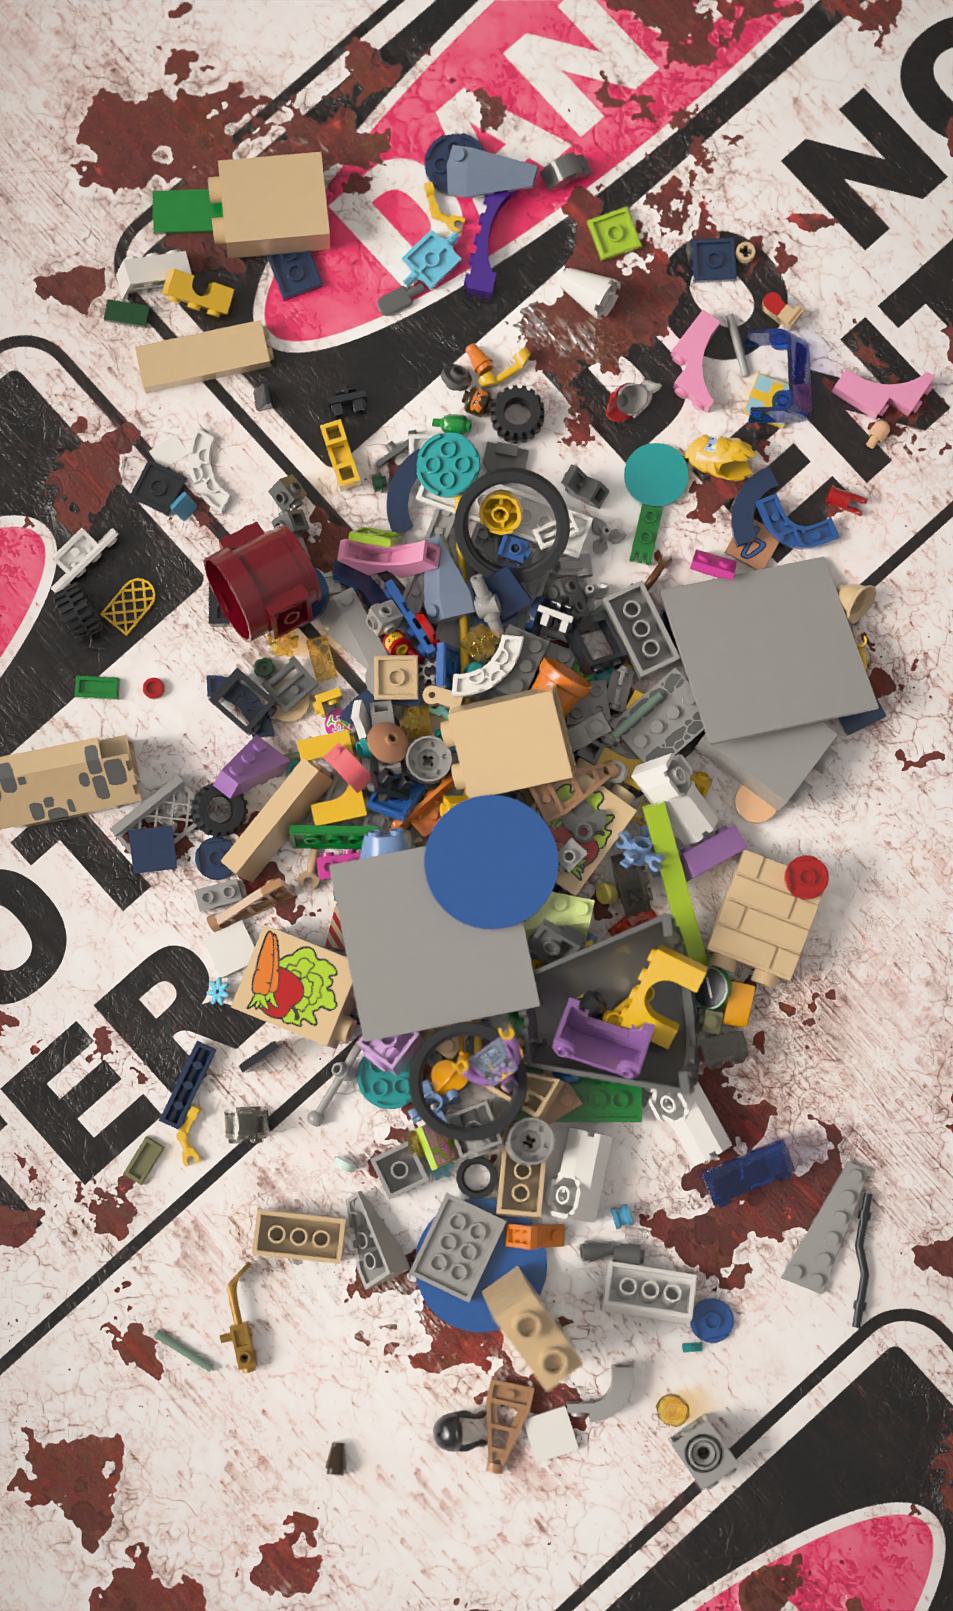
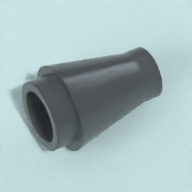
[579,1241,613,1263]

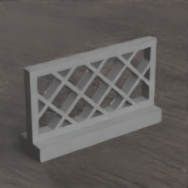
[110,774,211,854]

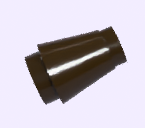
[325,1442,347,1476]

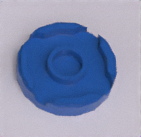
[690,1298,734,1343]

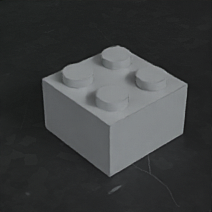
[370,1140,430,1200]

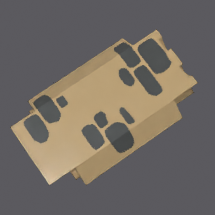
[0,734,142,830]

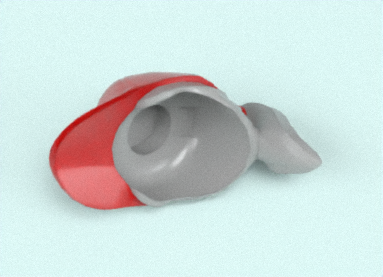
[606,380,662,422]

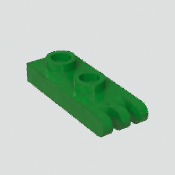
[629,504,663,566]

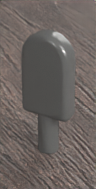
[377,283,425,316]

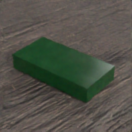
[104,299,150,328]

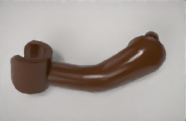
[630,554,672,591]

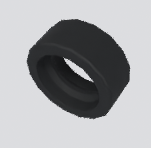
[456,1156,498,1199]

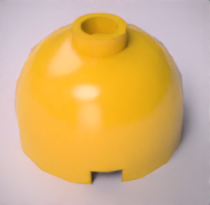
[479,489,523,535]

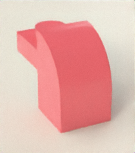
[323,743,372,793]

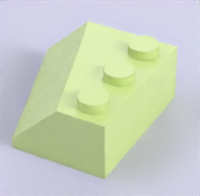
[523,892,595,942]

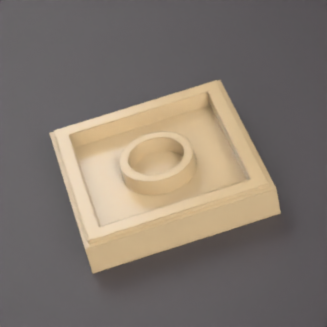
[374,655,418,700]

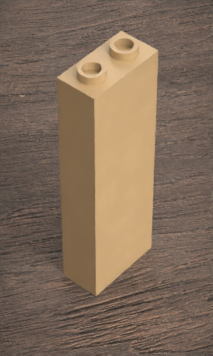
[135,320,274,393]
[221,758,334,883]

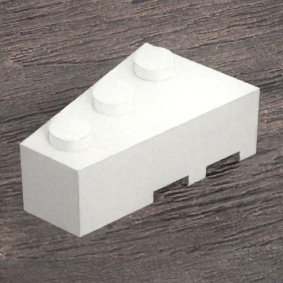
[116,250,192,299]

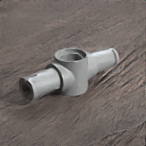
[470,574,505,639]

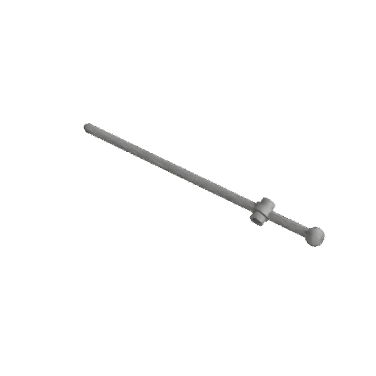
[307,1033,363,1127]

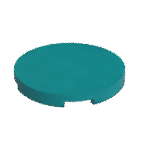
[417,432,481,498]
[624,443,689,507]
[357,1055,423,1109]

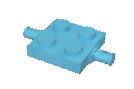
[401,229,462,290]

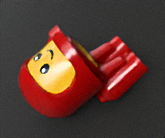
[383,630,423,665]

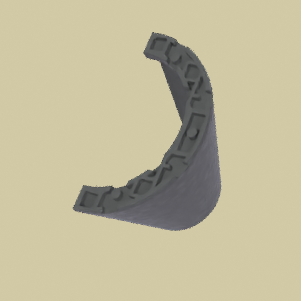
[518,913,700,1095]

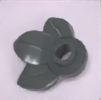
[562,799,606,843]

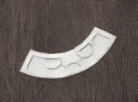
[189,427,233,514]
[452,635,524,697]
[351,700,378,792]

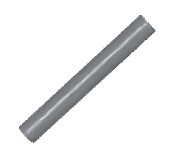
[726,314,751,377]

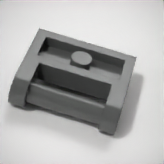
[261,656,319,713]

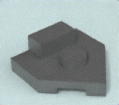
[483,442,529,486]

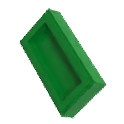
[74,675,120,700]

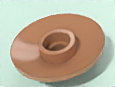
[367,722,409,763]

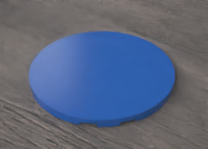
[424,795,558,930]
[415,1198,547,1332]

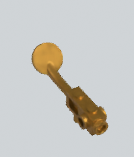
[219,1261,258,1374]

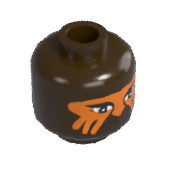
[461,386,494,418]

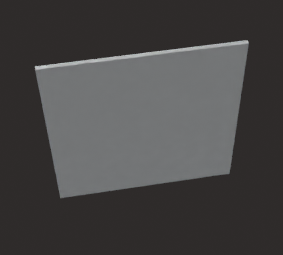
[660,556,879,745]
[329,846,540,1042]

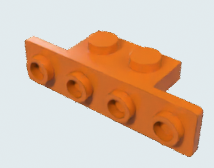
[389,775,455,840]

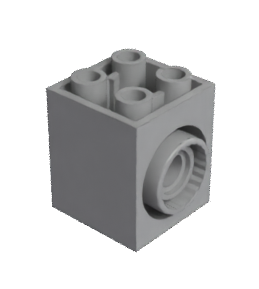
[445,1099,503,1159]
[668,1414,739,1491]

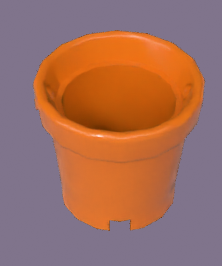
[531,657,592,718]

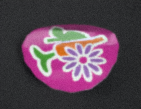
[324,709,353,734]

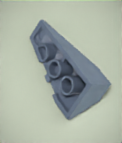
[447,145,539,198]
[424,534,476,625]

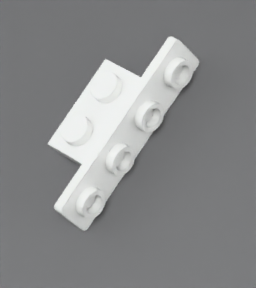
[51,528,118,593]

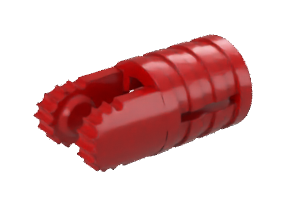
[825,485,868,517]

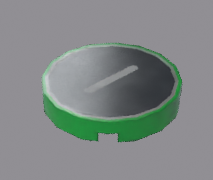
[695,966,732,1010]

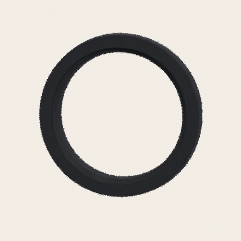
[454,467,570,583]
[409,1022,528,1141]

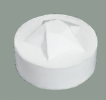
[605,761,628,784]

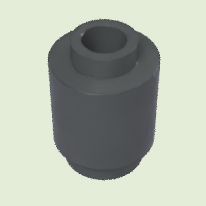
[612,1243,645,1266]

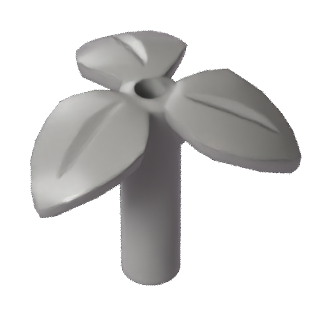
[592,517,627,555]
[578,580,609,613]

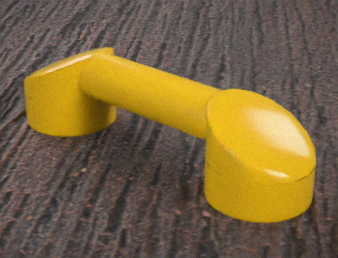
[477,348,531,388]
[602,984,655,1026]

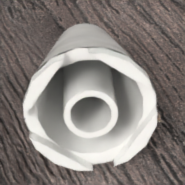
[559,268,621,320]

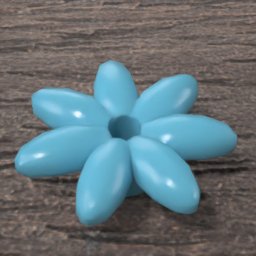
[206,977,230,1005]
[426,1160,454,1181]

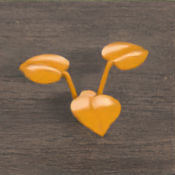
[431,1020,526,1095]

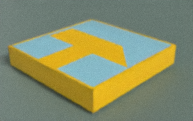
[743,373,799,429]

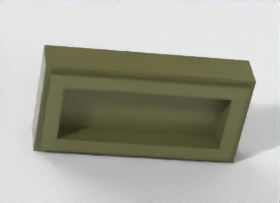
[123,1136,165,1185]

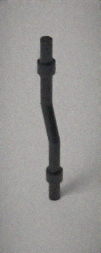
[852,1193,873,1329]

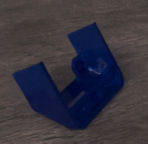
[744,329,812,423]
[697,1136,795,1208]

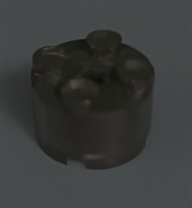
[224,1106,269,1144]

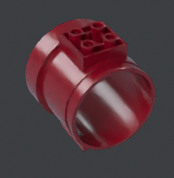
[204,521,322,643]

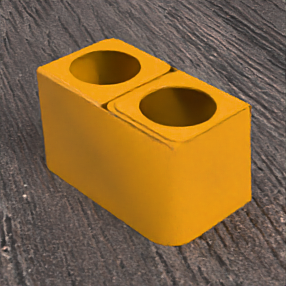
[721,980,756,1027]

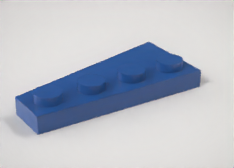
[383,579,437,660]

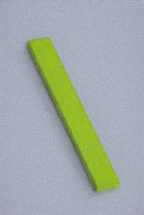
[642,801,709,966]

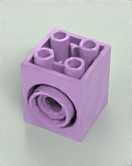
[357,1031,424,1077]

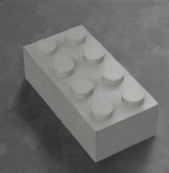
[602,580,680,681]

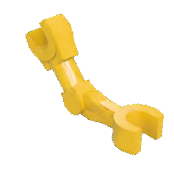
[424,182,465,234]
[176,1105,202,1167]

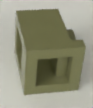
[698,1009,723,1035]

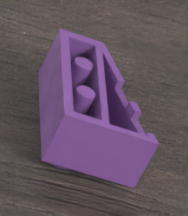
[213,734,291,799]
[679,825,748,883]

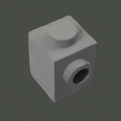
[558,838,588,874]

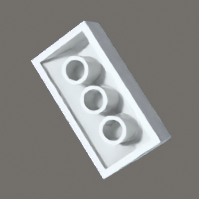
[601,1261,697,1325]

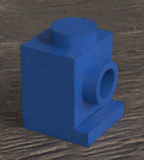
[497,534,532,565]

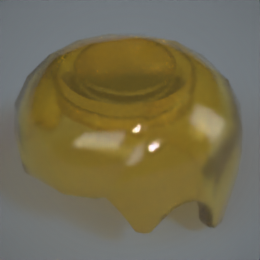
[655,1392,690,1427]

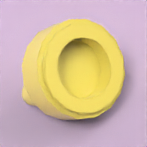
[596,882,618,904]

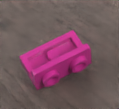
[690,549,737,580]

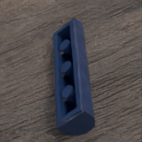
[159,1040,217,1130]

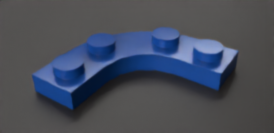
[755,494,840,550]

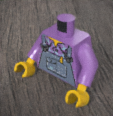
[452,1024,521,1093]

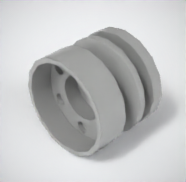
[404,736,452,786]
[504,1117,555,1166]

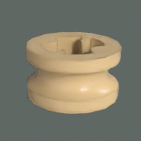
[735,242,755,264]

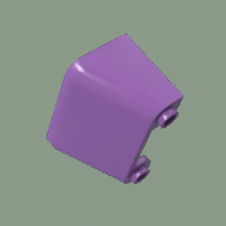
[553,998,655,1079]

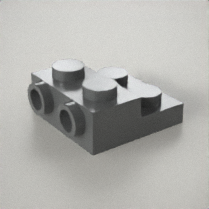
[527,919,585,965]

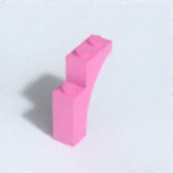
[671,309,720,413]
[832,369,935,420]
[337,539,441,578]

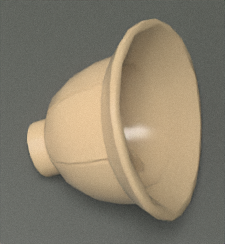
[836,584,876,624]

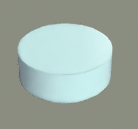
[334,1156,357,1173]

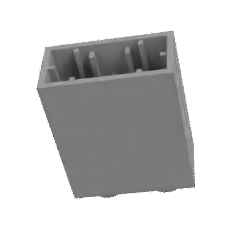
[695,721,838,811]

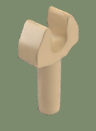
[298,849,320,890]

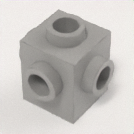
[365,599,404,637]

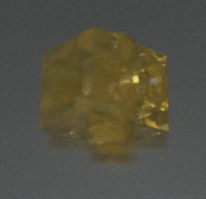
[460,622,500,662]
[266,630,299,657]
[399,705,432,738]

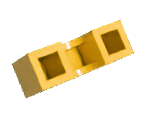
[162,269,234,317]
[320,419,361,492]

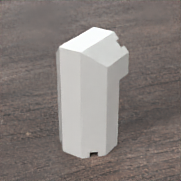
[631,753,718,846]
[649,1081,732,1166]
[545,1127,612,1223]

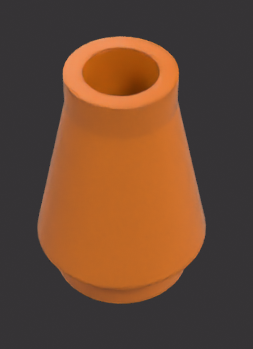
[465,343,494,376]

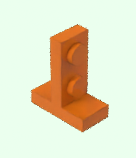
[506,1224,565,1249]

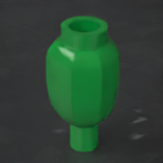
[432,414,472,435]

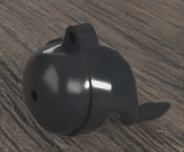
[432,1410,488,1452]

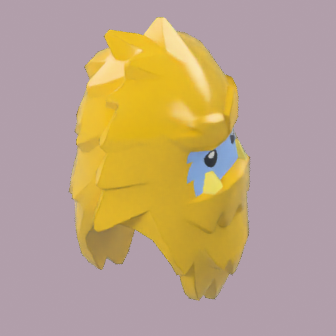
[685,434,756,481]

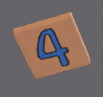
[724,519,779,570]

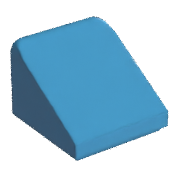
[170,492,198,521]

